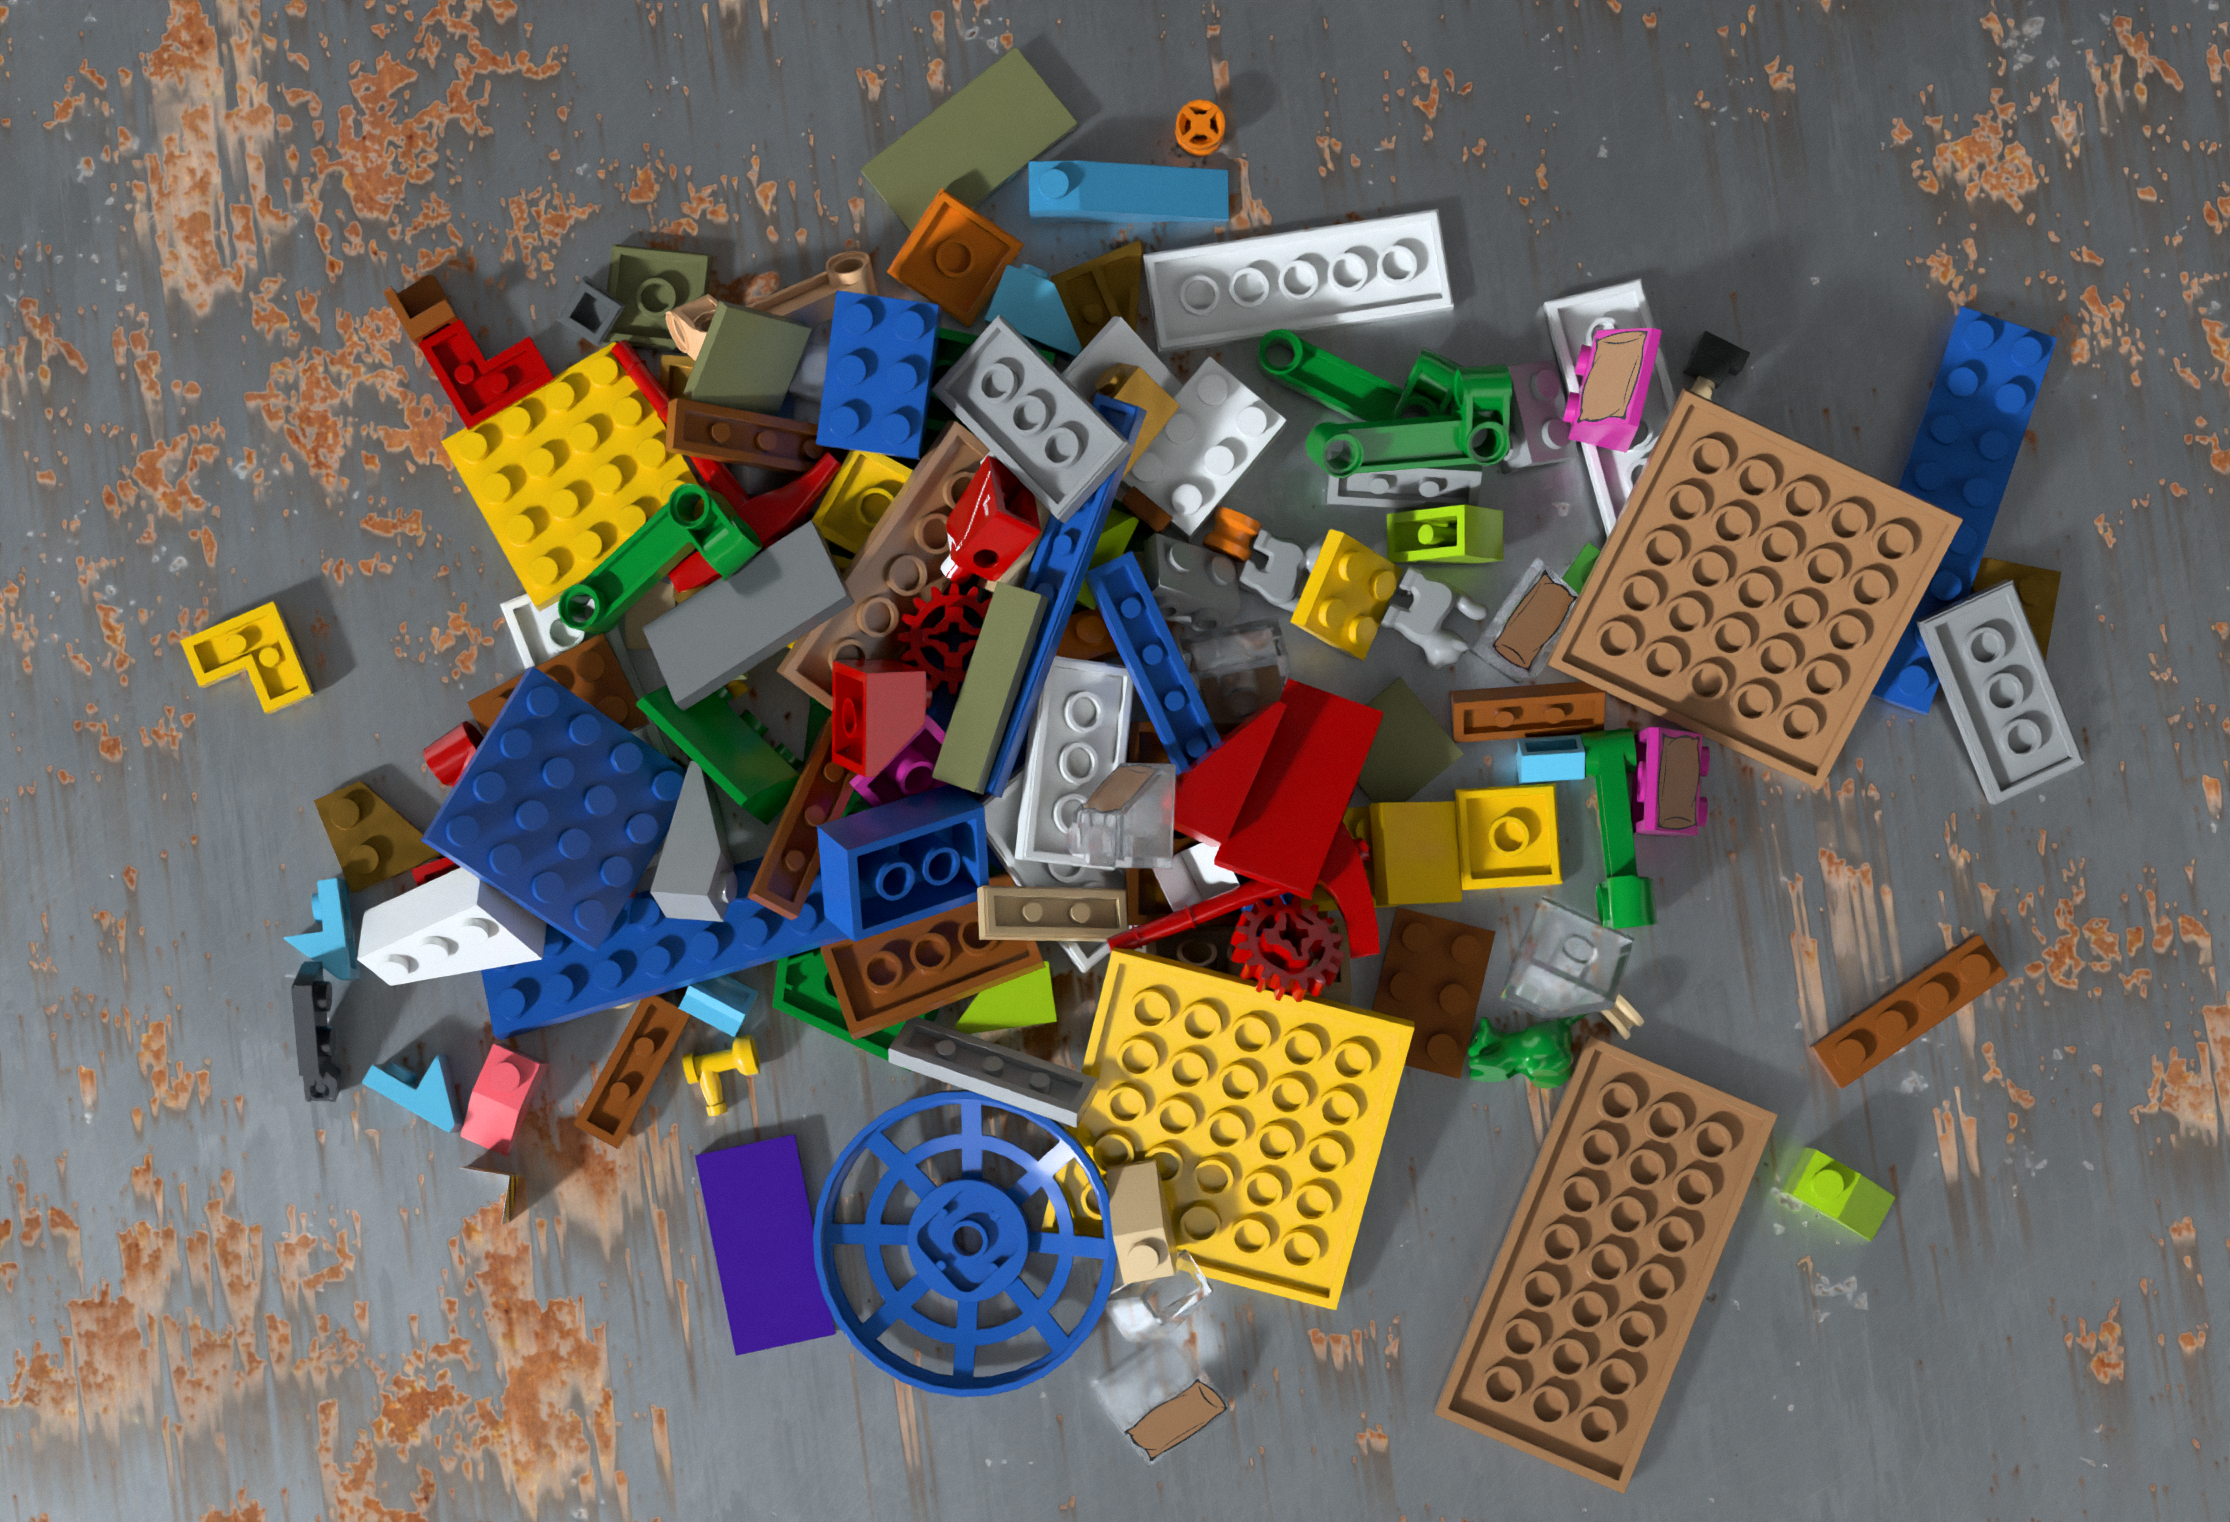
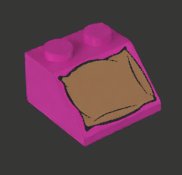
[1563,328,1662,453]
[1631,727,1710,838]

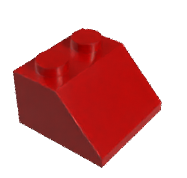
[832,658,932,777]

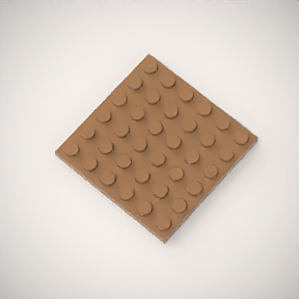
[1546,388,1963,789]

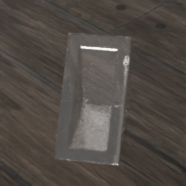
[1105,1249,1214,1343]

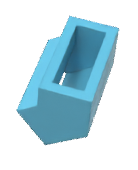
[1516,735,1585,784]
[678,975,758,1037]

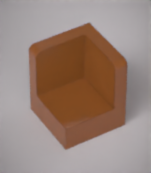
[383,275,460,350]

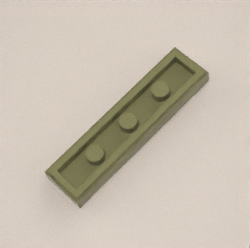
[932,581,1049,795]

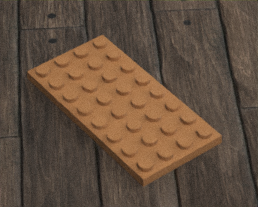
[1433,1036,1778,1494]

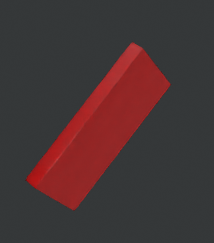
[1214,678,1384,900]

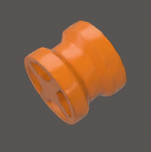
[1175,99,1226,158]
[1202,506,1263,563]

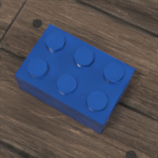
[816,290,943,460]
[817,784,989,942]

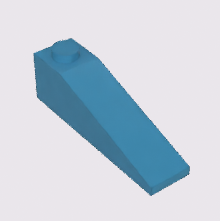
[1028,161,1229,224]

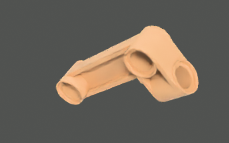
[666,250,879,361]

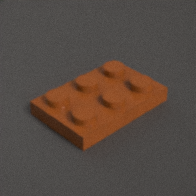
[467,633,651,737]
[1371,907,1496,1079]

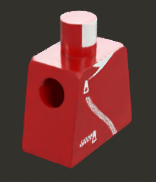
[941,455,1041,585]

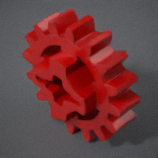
[898,583,992,695]
[1230,896,1345,1002]

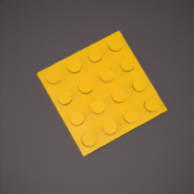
[441,341,705,612]

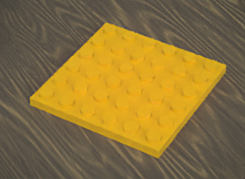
[1041,947,1415,1310]

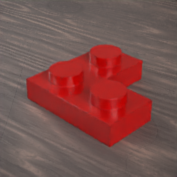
[418,319,555,430]

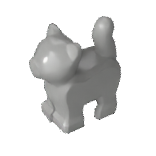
[1238,527,1326,612]
[1380,566,1489,670]

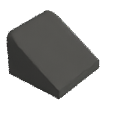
[556,276,626,347]

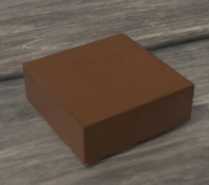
[1122,485,1173,535]

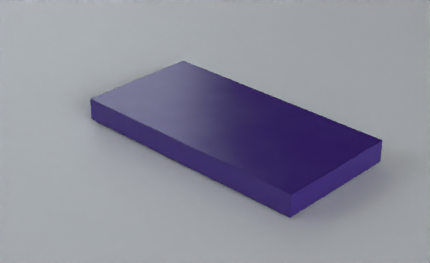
[695,1134,837,1356]

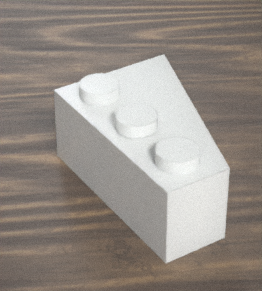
[357,867,547,986]

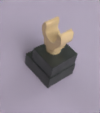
[1676,330,1750,401]

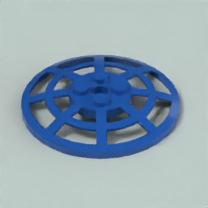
[813,1090,1118,1397]

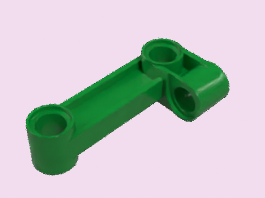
[1256,329,1464,422]
[1306,364,1512,478]
[558,483,763,634]
[1579,727,1658,929]

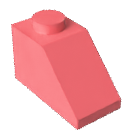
[461,1043,549,1157]

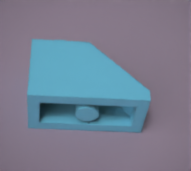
[985,263,1082,363]

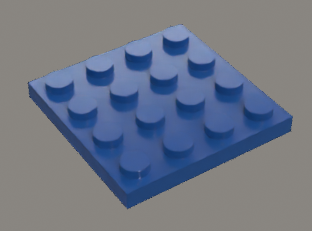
[421,666,687,951]

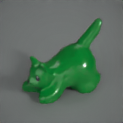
[1467,993,1597,1089]

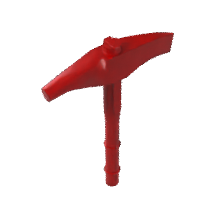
[611,340,842,594]
[1106,821,1380,959]

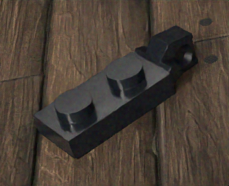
[291,961,341,1102]

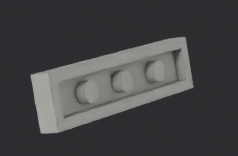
[888,1017,1098,1128]

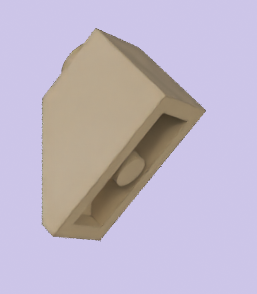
[1106,1158,1178,1284]

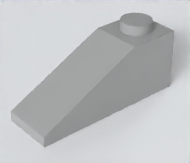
[650,761,738,922]

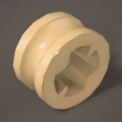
[1595,990,1645,1040]

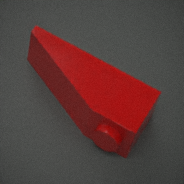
[1157,701,1287,847]

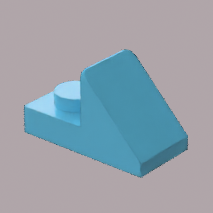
[284,878,361,981]
[361,1054,464,1133]

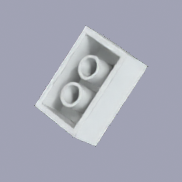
[1119,356,1287,543]

